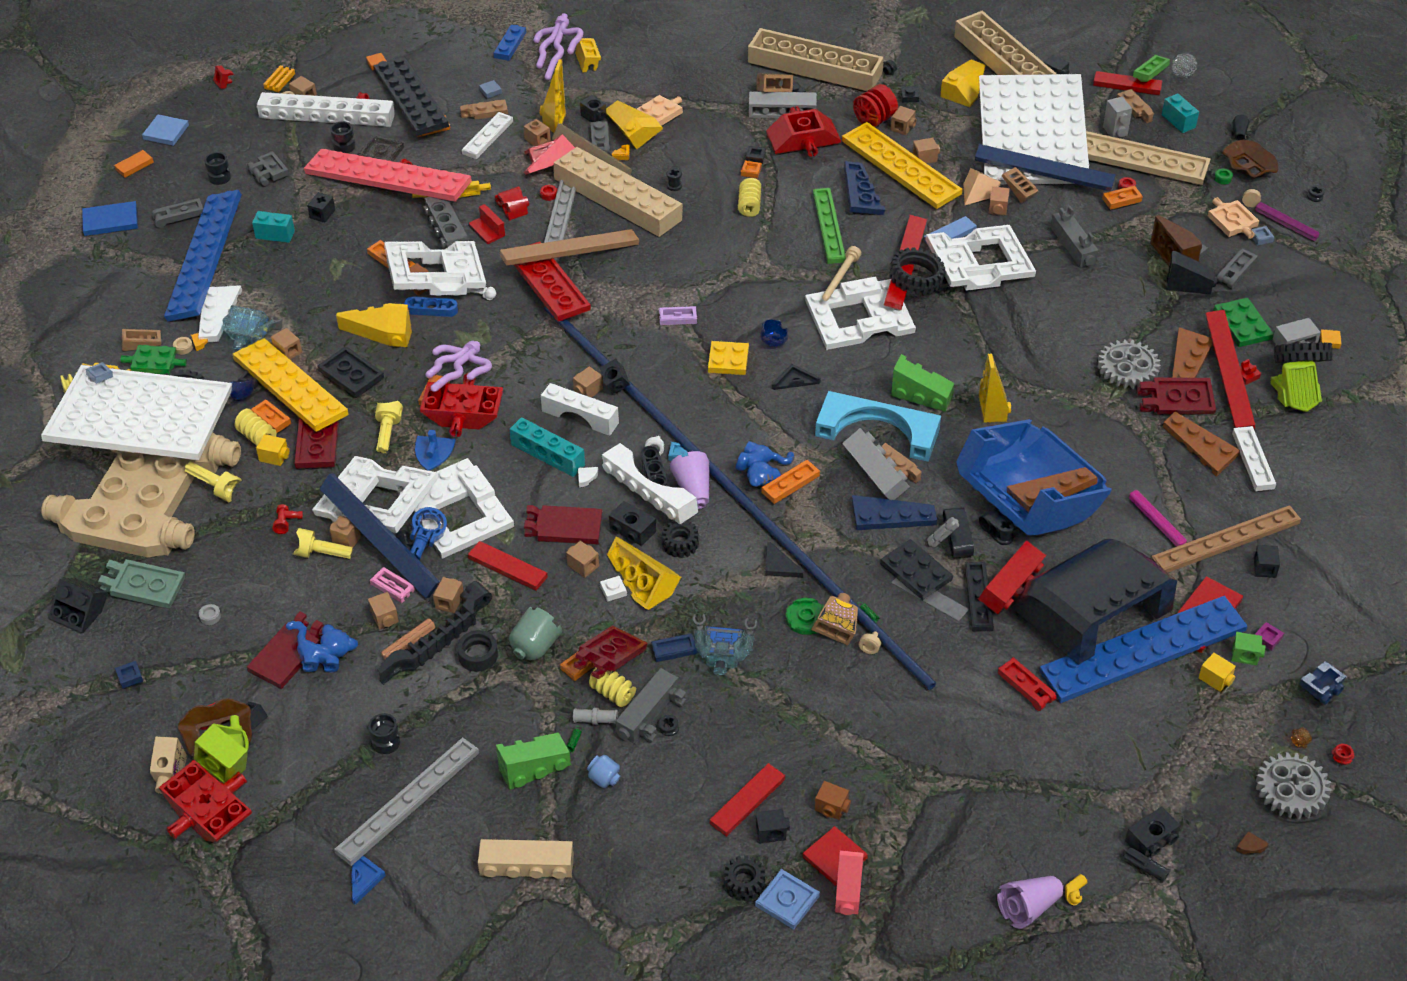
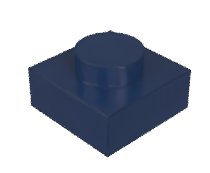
[115,661,143,689]

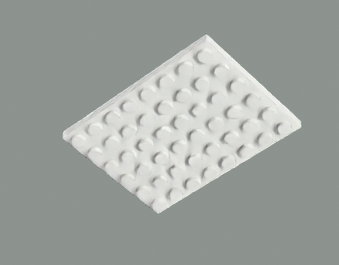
[979,74,1089,184]
[41,365,232,460]

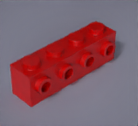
[978,540,1046,614]

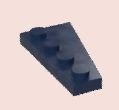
[844,161,885,215]
[852,495,937,530]

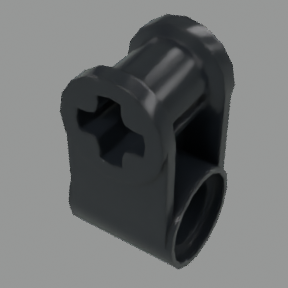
[979,507,1015,545]

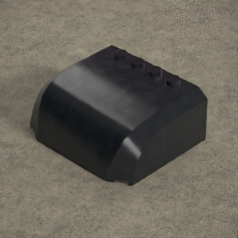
[1014,539,1177,665]

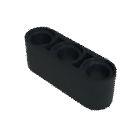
[641,446,667,486]
[943,507,974,558]

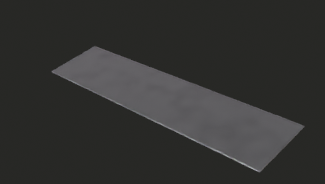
[891,578,969,621]

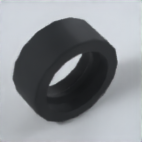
[457,630,498,672]

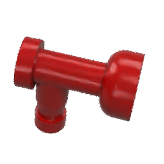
[272,504,303,534]

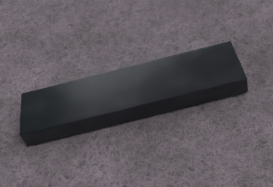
[964,562,994,631]

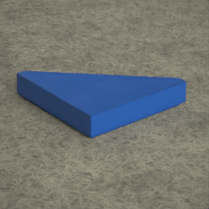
[352,856,386,905]

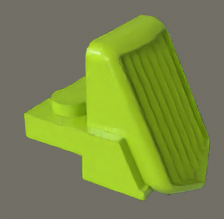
[1270,360,1322,412]

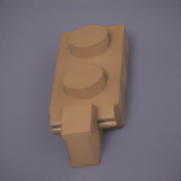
[1117,89,1154,123]
[460,100,508,120]
[881,443,922,484]

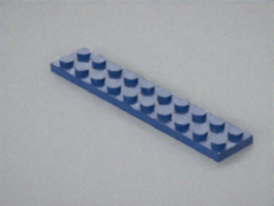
[164,190,242,322]
[1039,595,1247,703]

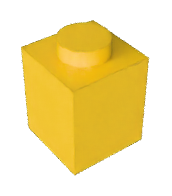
[256,434,289,466]
[1199,653,1236,692]

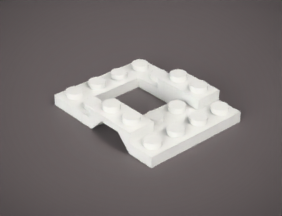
[925,225,1036,290]
[384,241,486,296]
[805,277,916,350]
[312,456,438,533]
[397,458,514,559]

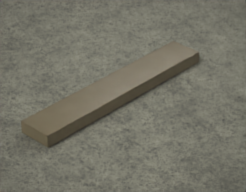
[552,123,633,175]

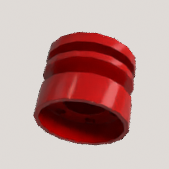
[853,84,898,127]

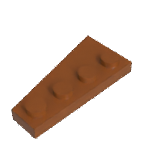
[1172,327,1213,378]

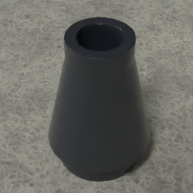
[1232,115,1250,140]

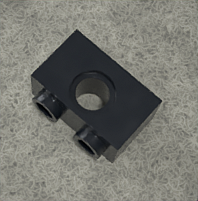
[609,501,656,547]
[1125,806,1181,857]

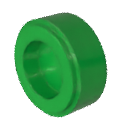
[1214,169,1233,185]

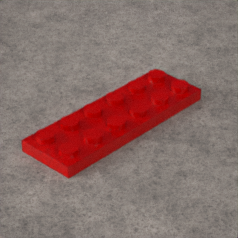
[513,241,591,321]

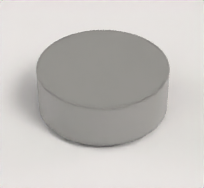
[199,604,221,625]

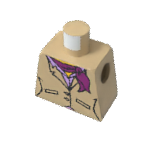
[150,737,187,794]

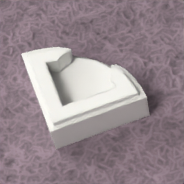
[578,467,598,487]

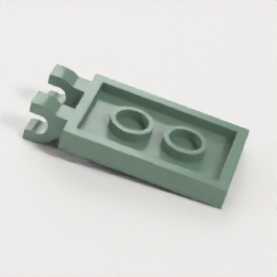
[98,559,185,609]

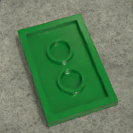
[1213,298,1274,347]

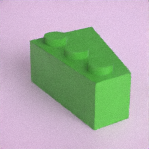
[891,354,955,412]
[496,733,571,790]

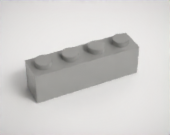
[749,92,817,118]
[842,428,910,500]

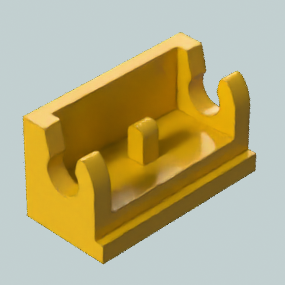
[575,38,601,72]

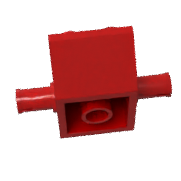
[766,106,841,157]
[420,373,503,437]
[159,760,252,842]

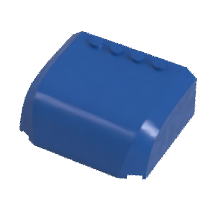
[956,419,1112,535]

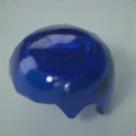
[760,319,788,347]
[228,379,254,400]

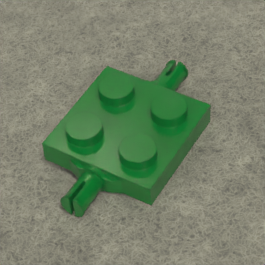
[120,345,187,375]

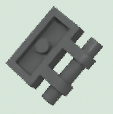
[247,151,289,186]

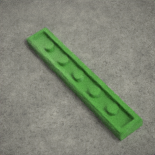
[813,188,846,264]

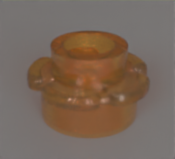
[1291,727,1312,748]

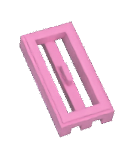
[370,567,415,603]

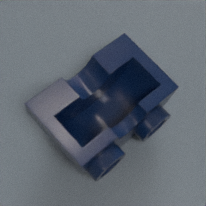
[1299,661,1346,705]

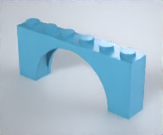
[815,391,941,462]

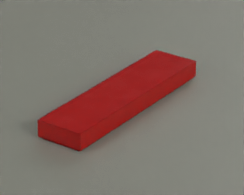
[1093,71,1162,95]
[468,541,548,591]
[710,763,785,837]

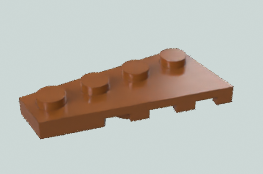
[1163,412,1240,477]
[1007,467,1097,512]

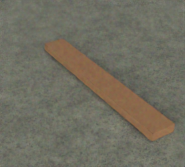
[499,229,639,265]
[1151,505,1301,572]

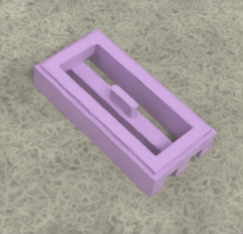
[659,306,697,325]

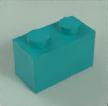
[1162,94,1199,133]
[252,211,295,243]

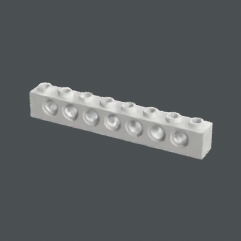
[257,92,395,127]

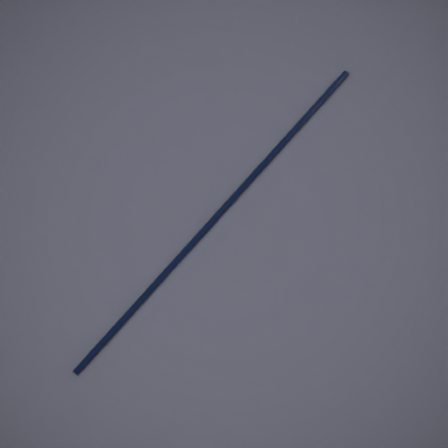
[544,306,936,690]

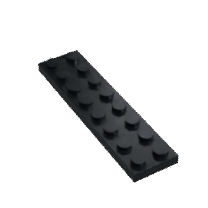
[374,56,449,136]

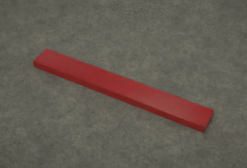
[884,215,927,310]
[1206,310,1255,429]

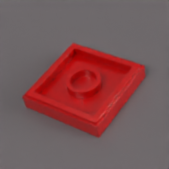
[803,826,868,886]

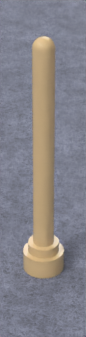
[822,246,861,301]

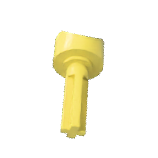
[375,401,403,454]
[185,461,242,502]
[293,528,353,559]

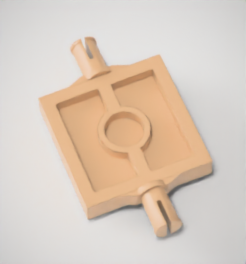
[637,95,683,126]
[1208,197,1259,239]

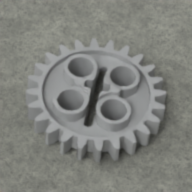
[1098,339,1161,389]
[1255,752,1332,819]

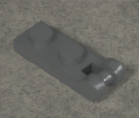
[591,121,610,155]
[152,198,203,228]
[1217,249,1258,289]

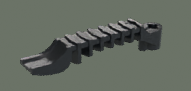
[378,581,492,685]

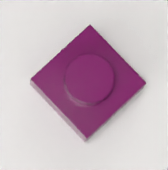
[1255,622,1284,651]

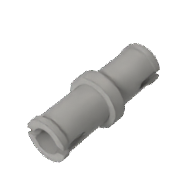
[573,707,618,725]

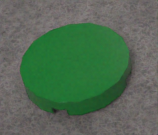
[786,598,824,635]

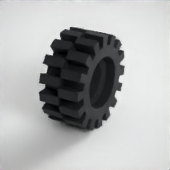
[662,521,699,558]
[724,855,765,901]

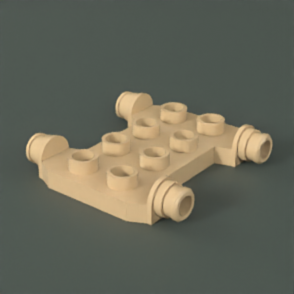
[41,432,241,557]

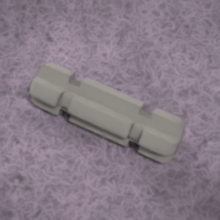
[927,517,959,548]

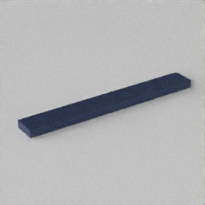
[975,144,1116,192]
[320,473,440,598]

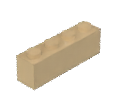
[478,839,574,879]

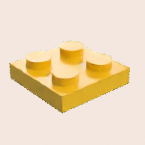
[708,341,749,375]

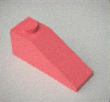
[523,134,575,175]
[835,851,863,915]

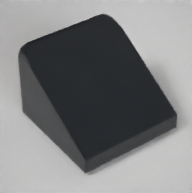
[247,702,268,729]

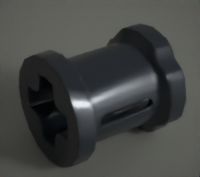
[666,168,682,191]

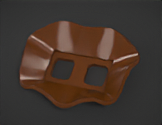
[1222,140,1278,179]
[178,698,252,758]

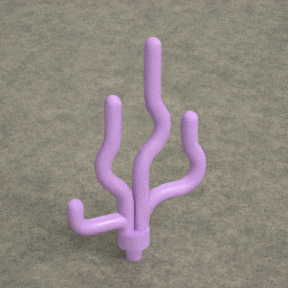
[533,13,583,80]
[425,341,492,392]

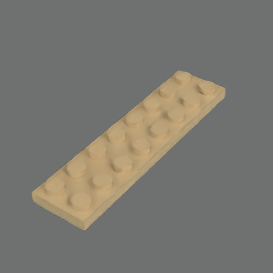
[1086,131,1210,185]

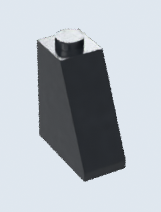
[1166,251,1217,294]

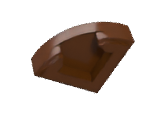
[1236,831,1269,855]

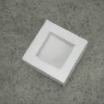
[600,576,627,602]

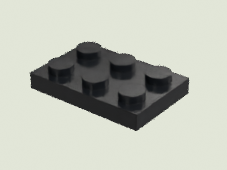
[317,346,384,398]
[880,539,953,601]

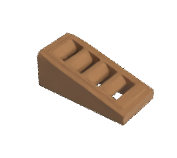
[1001,167,1038,203]
[121,329,161,351]

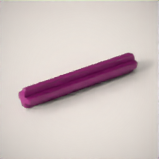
[1255,202,1320,241]

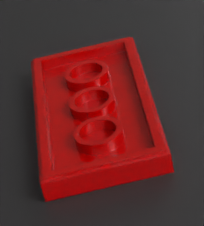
[1177,576,1243,653]

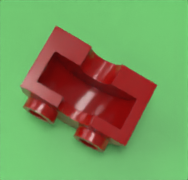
[495,186,529,220]

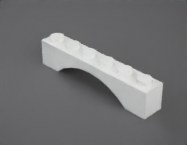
[602,443,698,524]

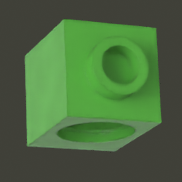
[1231,632,1265,666]

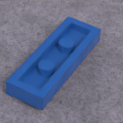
[494,25,526,61]

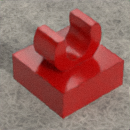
[213,65,234,89]
[1240,359,1261,385]

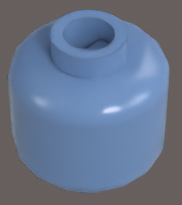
[587,755,621,788]

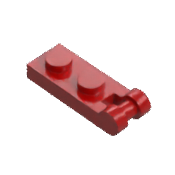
[998,657,1056,711]

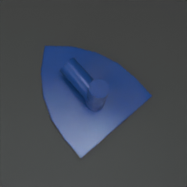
[415,430,456,471]

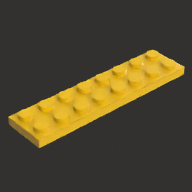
[842,122,962,209]
[233,338,349,432]

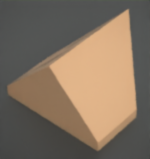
[963,168,1001,205]

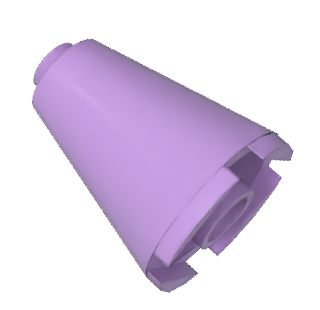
[670,451,709,509]
[997,876,1063,929]

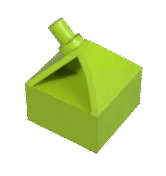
[194,715,249,784]

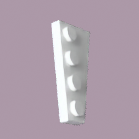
[198,286,242,342]

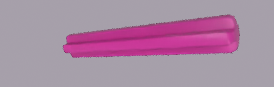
[1129,490,1187,547]

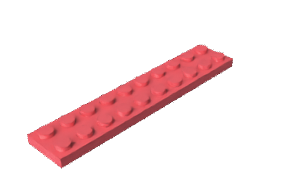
[304,149,472,202]

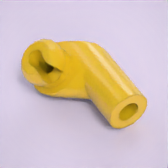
[1065,874,1087,905]

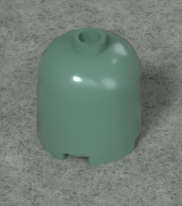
[509,607,563,661]

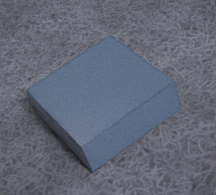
[479,80,502,99]
[1251,226,1274,246]
[85,362,113,384]

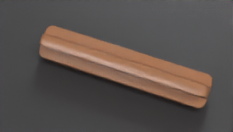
[381,619,435,660]

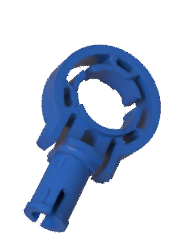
[410,507,447,561]

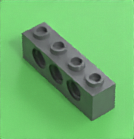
[423,197,468,249]

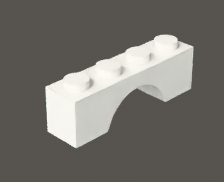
[541,383,619,436]

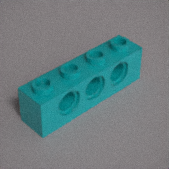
[509,417,585,477]

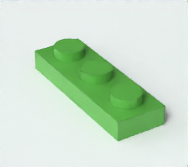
[1133,55,1170,82]

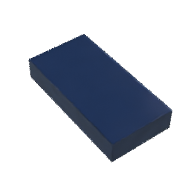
[651,633,697,662]

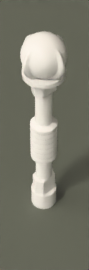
[467,287,496,300]

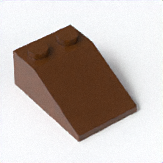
[1150,215,1202,266]

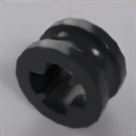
[1307,185,1325,202]
[659,715,679,736]

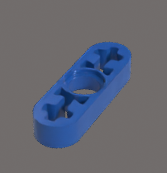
[405,297,458,317]

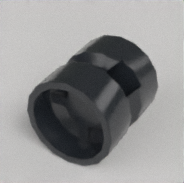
[330,121,356,153]
[204,152,231,185]
[368,713,400,754]

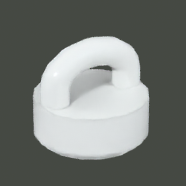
[645,436,664,455]

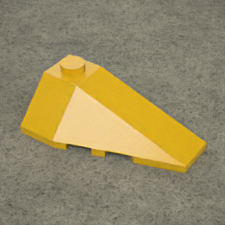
[540,59,566,133]
[940,60,985,107]
[606,100,663,149]
[336,303,412,347]
[979,354,1011,422]
[607,537,681,610]

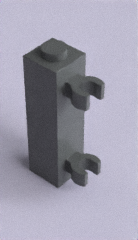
[1051,206,1098,268]
[616,668,686,743]

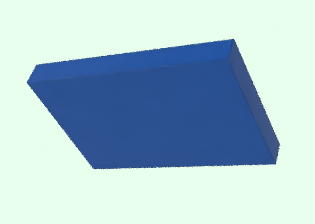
[82,201,138,236]

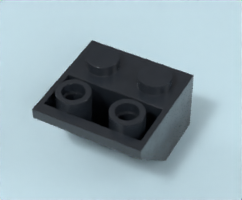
[48,578,108,633]

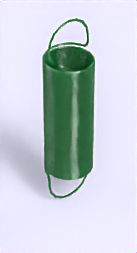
[857,602,882,625]
[567,726,583,754]

